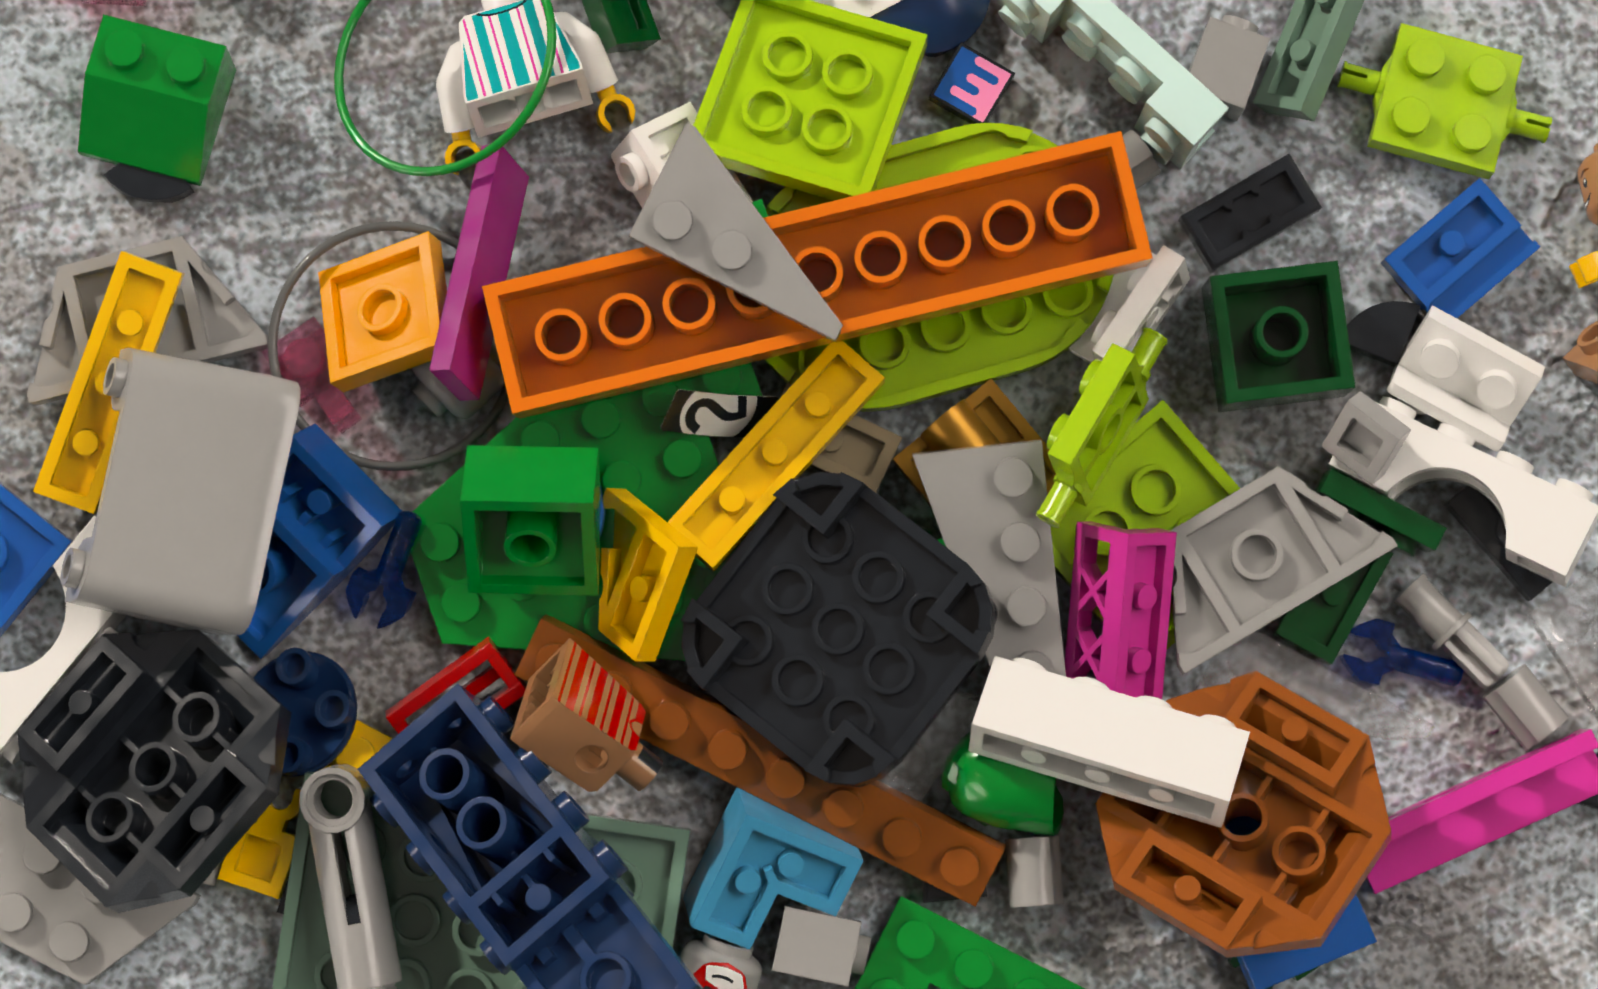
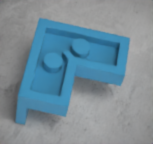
[683,787,864,950]

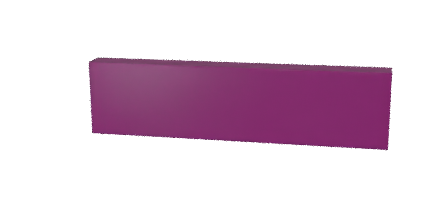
[429,145,529,401]

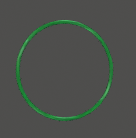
[334,0,557,176]

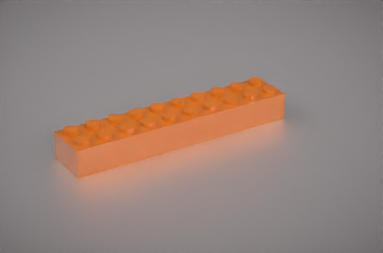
[482,131,1153,419]

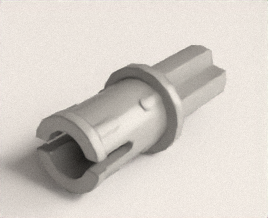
[1394,573,1509,689]

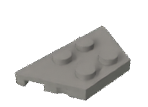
[27,236,268,406]
[1170,466,1398,675]
[0,793,201,985]

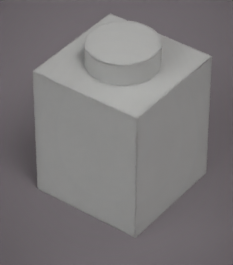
[1189,15,1270,121]
[772,905,871,987]

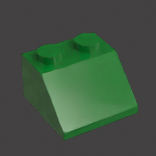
[78,14,236,186]
[460,445,601,596]

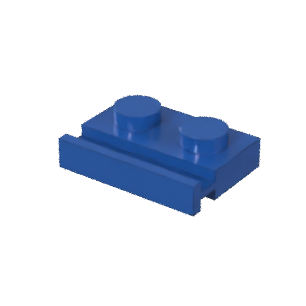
[1381,178,1540,318]

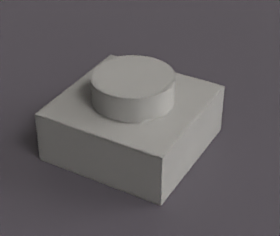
[1321,391,1411,485]

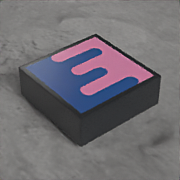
[929,42,1015,124]

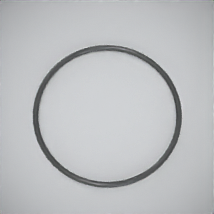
[268,221,508,471]

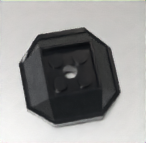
[17,630,291,913]

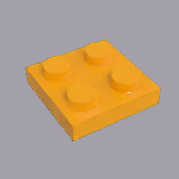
[318,231,447,393]

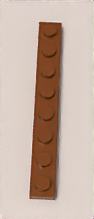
[514,614,1006,907]

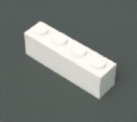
[968,656,1250,828]

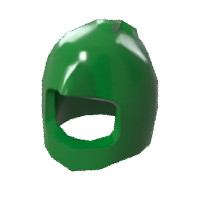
[941,731,1064,836]

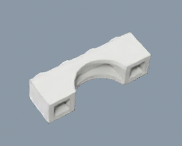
[1329,396,1598,587]
[0,516,127,767]

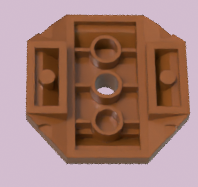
[1095,671,1391,958]

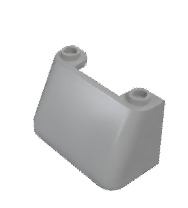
[60,348,300,635]

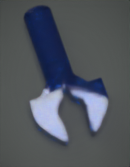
[345,511,422,629]
[1339,619,1464,687]

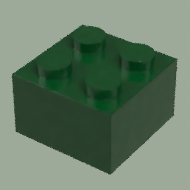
[1201,260,1356,413]

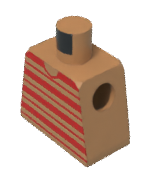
[510,638,663,792]

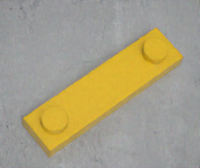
[33,251,185,514]
[668,341,885,572]

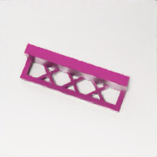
[1065,521,1177,699]
[1366,729,1598,894]

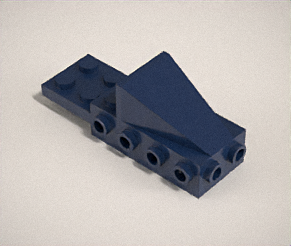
[357,683,704,989]

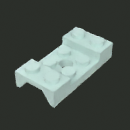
[996,0,1229,170]

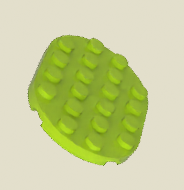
[765,123,1114,412]

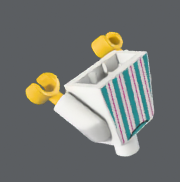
[436,0,635,175]

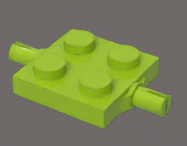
[1337,23,1552,180]
[1035,327,1168,528]

